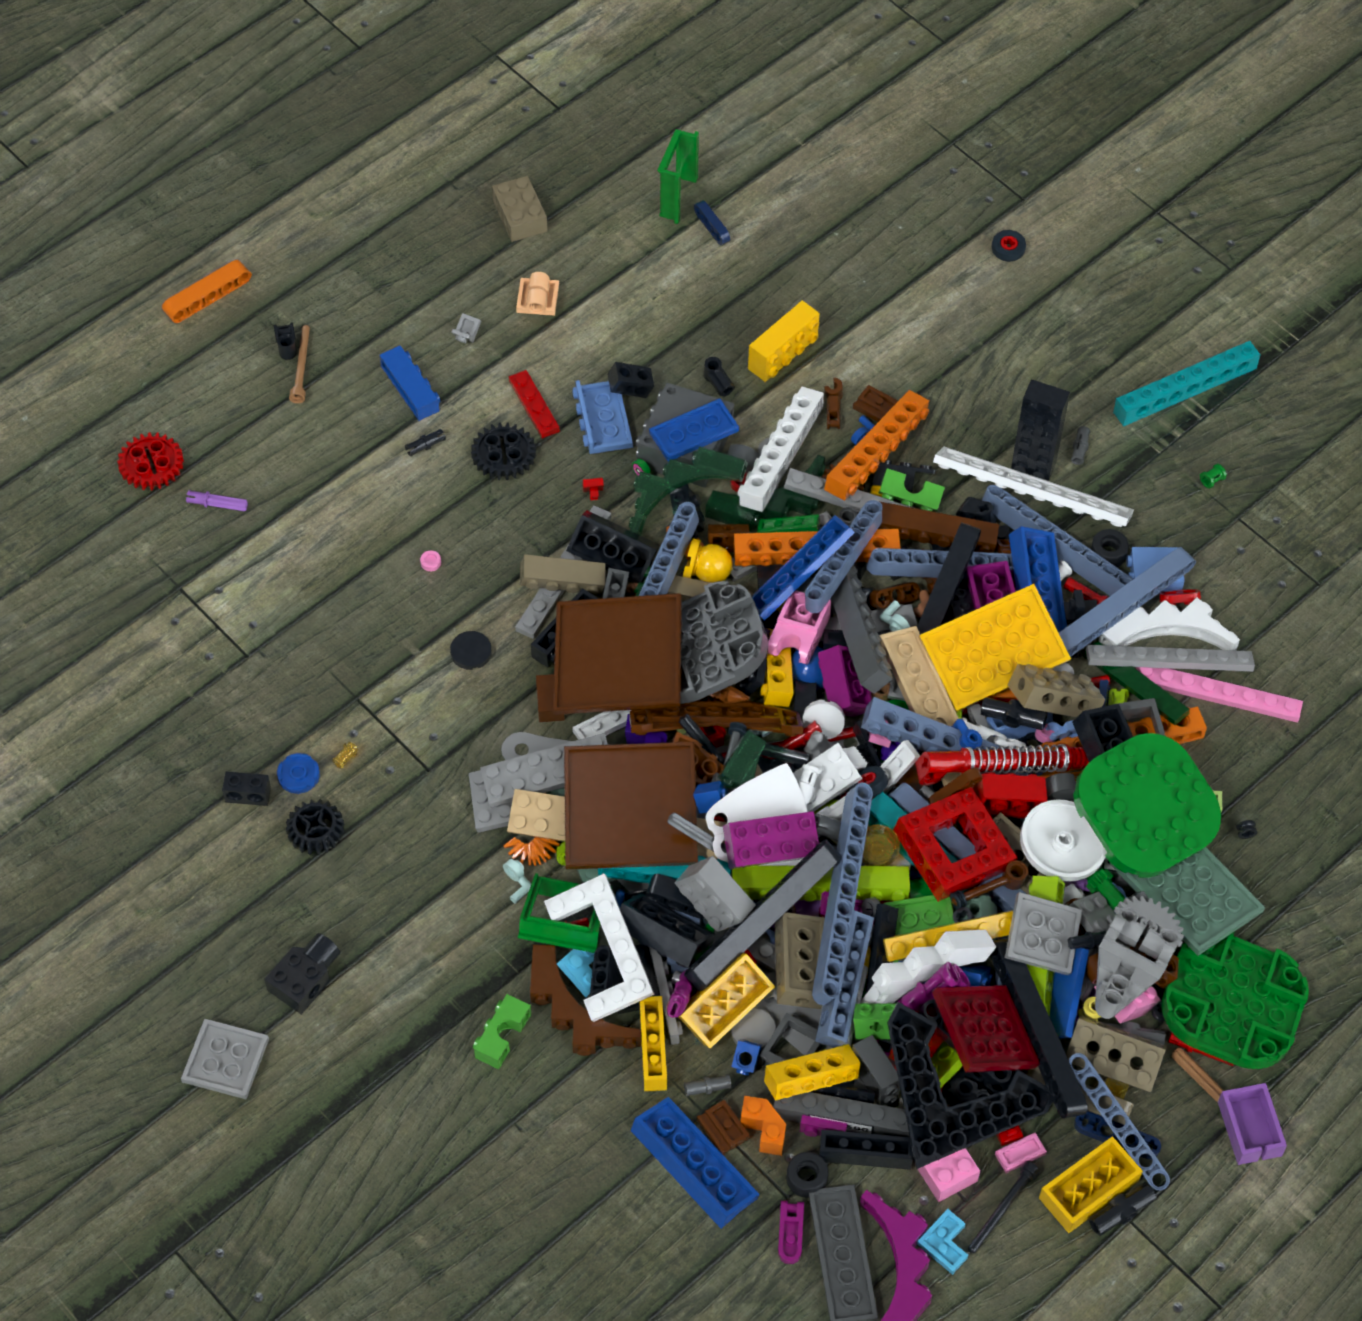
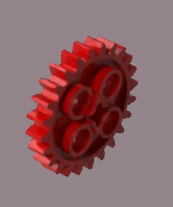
[117,432,184,491]

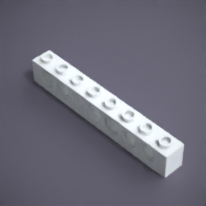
[738,387,824,512]

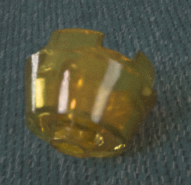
[862,825,900,866]

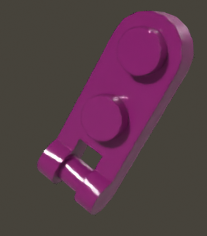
[778,1200,804,1264]

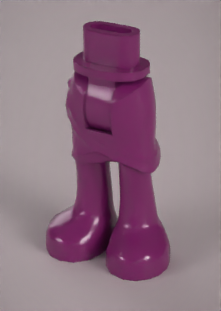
[898,962,970,1011]
[667,969,697,1018]

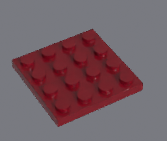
[932,985,1040,1072]

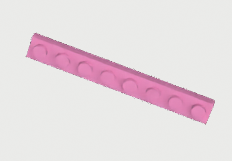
[1136,667,1303,723]

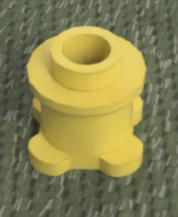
[1078,997,1101,1021]

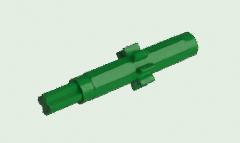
[1086,868,1125,910]

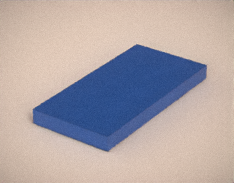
[649,398,739,462]
[1049,948,1089,1038]

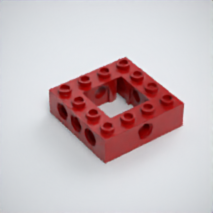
[893,787,1017,902]

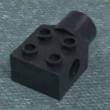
[264,933,340,1015]

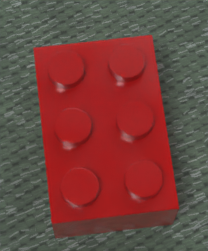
[973,772,1047,818]

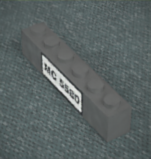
[773,1092,909,1137]

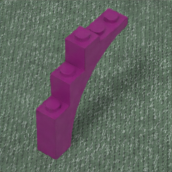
[860,1190,932,1321]

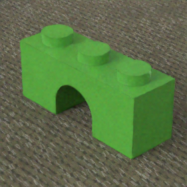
[878,468,945,512]
[473,994,531,1069]

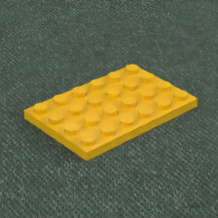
[919,584,1071,712]

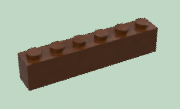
[878,501,999,553]

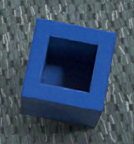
[693,781,729,814]

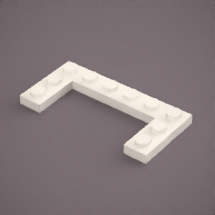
[544,874,654,1022]

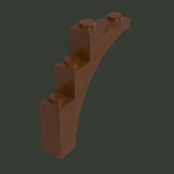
[530,945,641,1056]

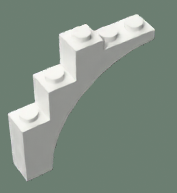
[1099,598,1240,651]
[860,930,996,1004]

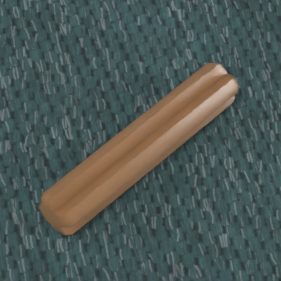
[1171,1048,1224,1102]

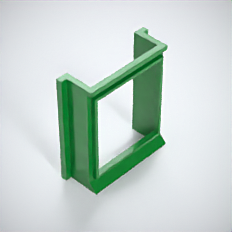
[657,129,699,224]
[518,873,612,953]

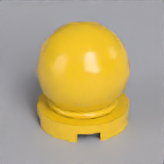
[683,539,733,583]

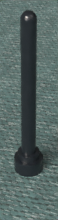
[968,1161,1041,1253]

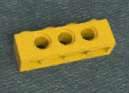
[760,629,793,707]
[640,996,667,1091]
[764,1044,860,1101]

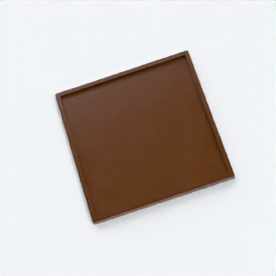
[553,593,682,715]
[564,742,698,870]

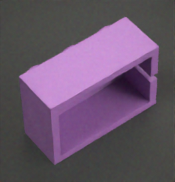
[1218,1083,1287,1165]

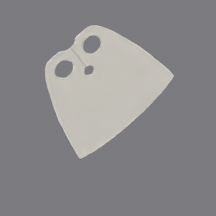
[706,763,807,866]

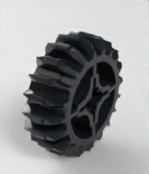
[286,799,345,855]

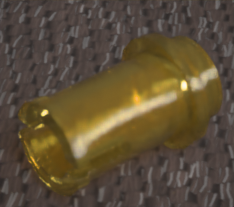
[332,742,359,769]

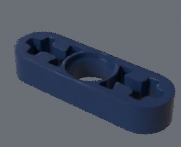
[694,200,730,245]

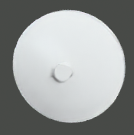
[1020,800,1107,881]

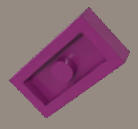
[800,1115,847,1137]

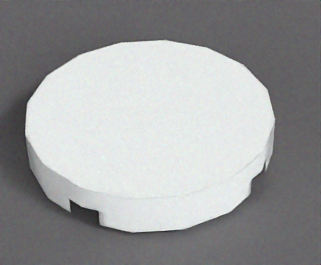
[802,700,845,740]

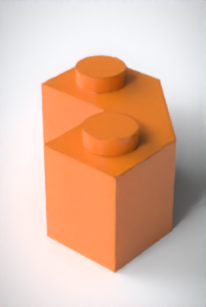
[741,1096,786,1156]

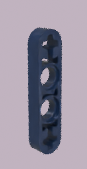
[1074,1111,1161,1160]

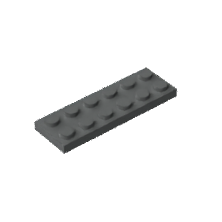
[809,1185,878,1321]

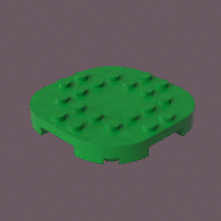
[1073,733,1221,878]
[1162,931,1309,1069]

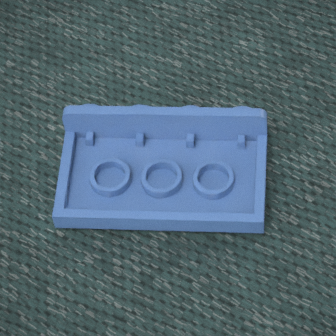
[572,380,633,454]

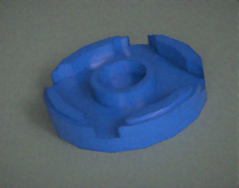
[277,753,320,794]

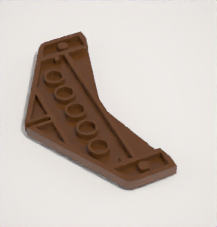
[629,695,803,737]

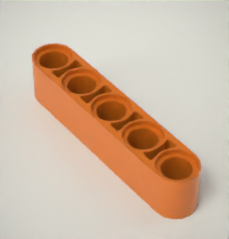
[162,260,252,323]

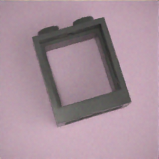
[1113,698,1166,736]
[759,1013,824,1068]
[852,1035,900,1105]

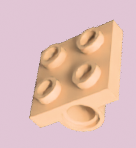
[516,272,559,316]

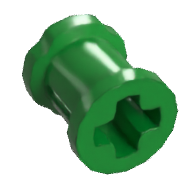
[1200,463,1227,489]

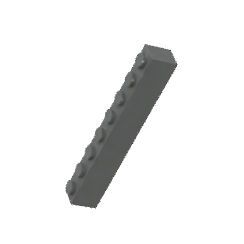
[831,565,893,694]

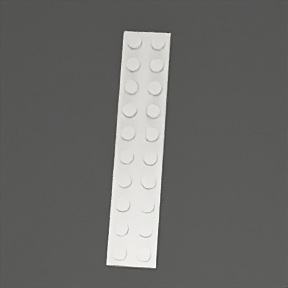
[933,447,1134,527]

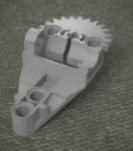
[1095,896,1184,1019]

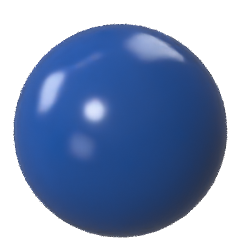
[791,646,824,691]

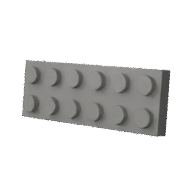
[480,733,608,808]

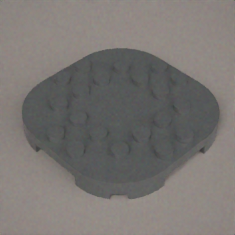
[681,581,768,704]

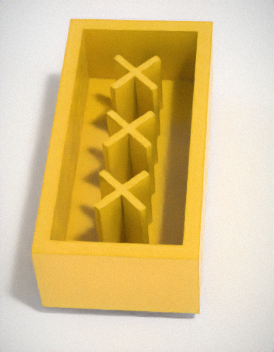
[748,300,820,382]
[679,953,775,1048]
[1039,1136,1143,1233]

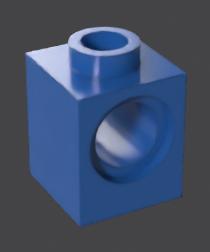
[731,1039,762,1075]

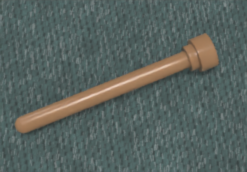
[289,325,310,403]

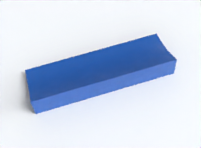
[752,515,855,621]
[1009,526,1067,633]
[630,1097,759,1229]

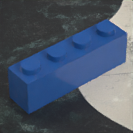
[380,345,441,421]

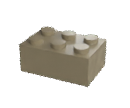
[492,176,547,242]

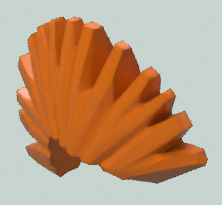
[503,837,560,866]

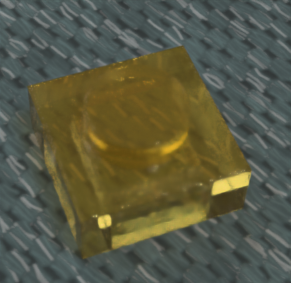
[1105,1077,1129,1100]

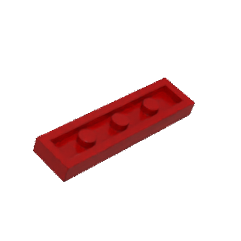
[508,370,560,438]

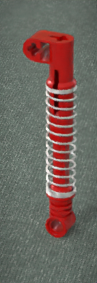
[915,744,1089,785]

